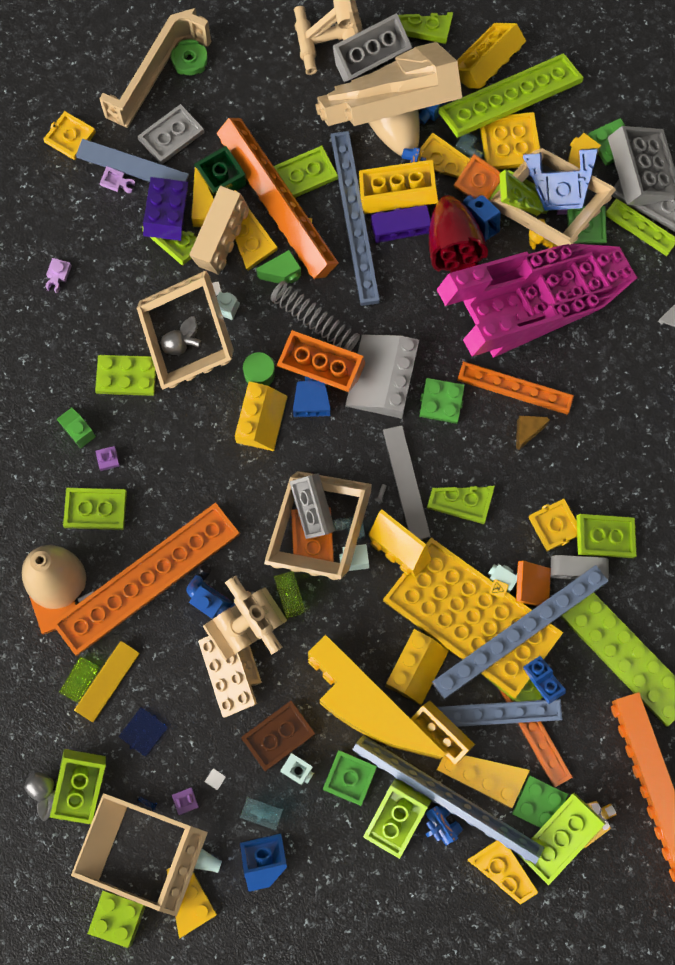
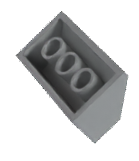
[333,13,412,82]

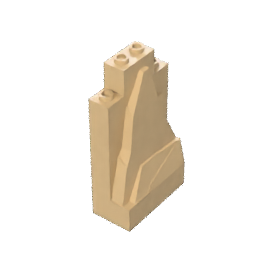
[316,42,462,126]

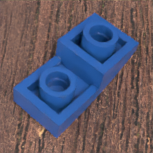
[523,656,566,704]

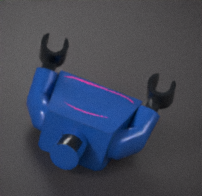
[186,564,236,619]

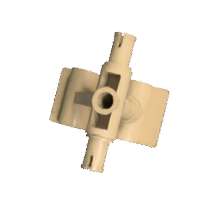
[294,0,363,75]
[203,576,287,660]

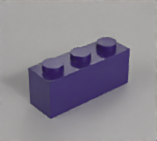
[371,205,431,243]

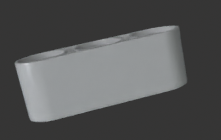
[551,555,609,580]

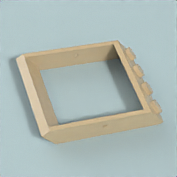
[490,148,616,246]
[137,270,234,389]
[265,471,372,580]
[71,793,208,917]

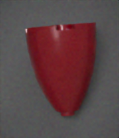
[429,195,488,273]

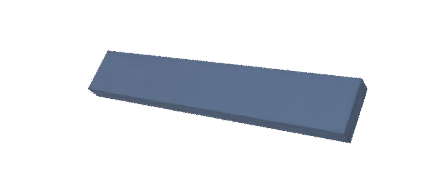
[76,139,189,182]
[437,699,562,727]

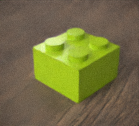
[87,890,146,948]

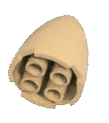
[368,110,420,156]
[22,545,86,609]

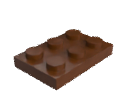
[241,701,315,772]

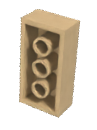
[189,186,249,274]

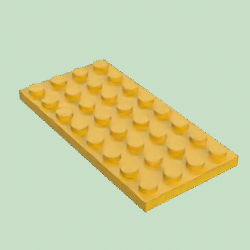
[383,538,563,698]

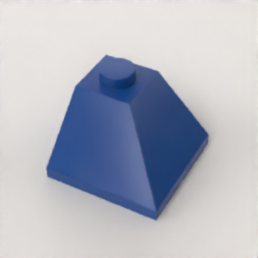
[240,834,287,892]

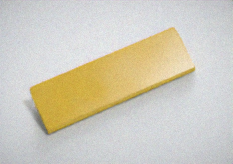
[74,641,140,723]

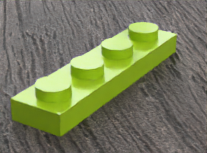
[606,198,675,256]

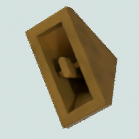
[516,416,550,450]

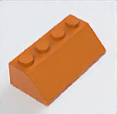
[277,330,365,392]

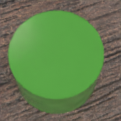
[243,352,275,386]

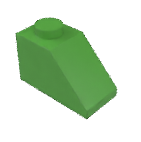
[256,250,301,285]
[57,407,96,449]

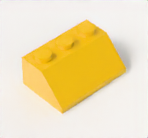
[235,382,287,451]
[369,510,431,578]
[385,629,449,705]

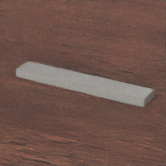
[383,426,430,540]

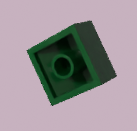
[194,146,247,194]

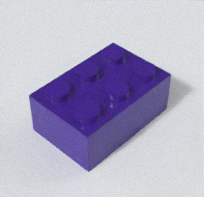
[143,177,188,241]

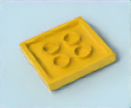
[480,112,540,170]

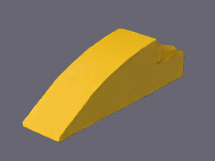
[308,635,445,759]

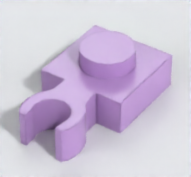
[100,166,135,193]
[46,258,72,293]

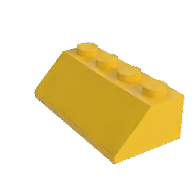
[457,23,526,89]
[359,159,438,214]

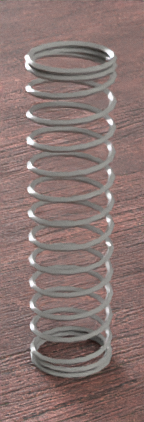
[270,281,360,351]

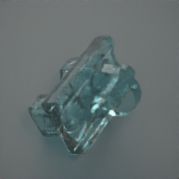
[240,797,283,830]

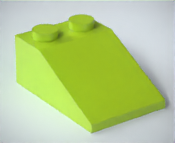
[50,749,106,824]
[363,778,431,859]

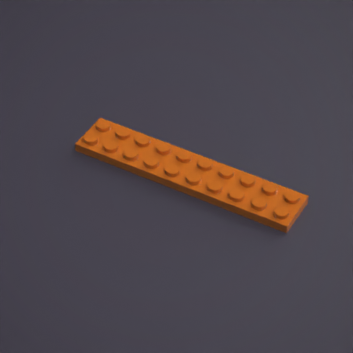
[52,502,240,656]

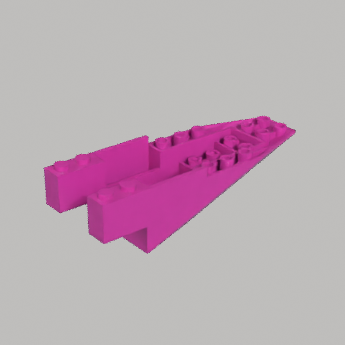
[437,243,637,358]

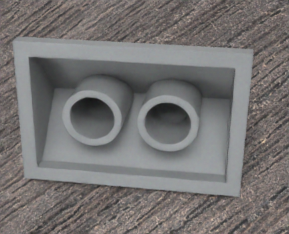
[290,473,335,539]

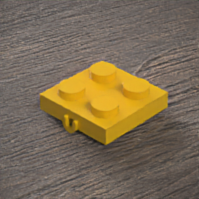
[44,111,96,160]
[528,499,577,552]

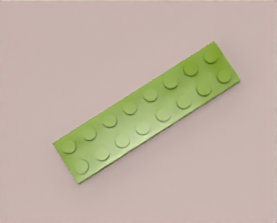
[439,53,583,138]
[560,593,675,727]

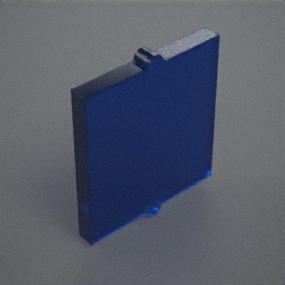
[119,707,168,757]

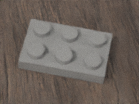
[138,104,204,165]

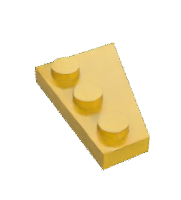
[410,133,470,178]
[467,840,538,905]
[167,868,217,939]

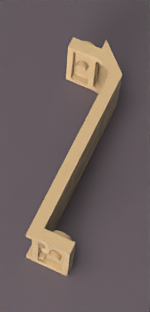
[99,8,211,128]

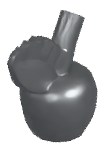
[161,316,202,355]
[24,772,55,821]

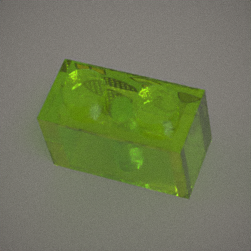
[274,571,305,619]

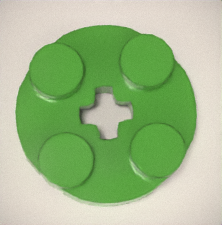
[171,39,208,75]

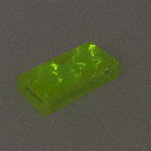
[59,656,99,703]

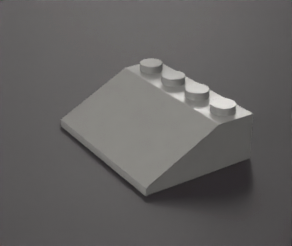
[608,126,675,205]
[345,335,419,419]

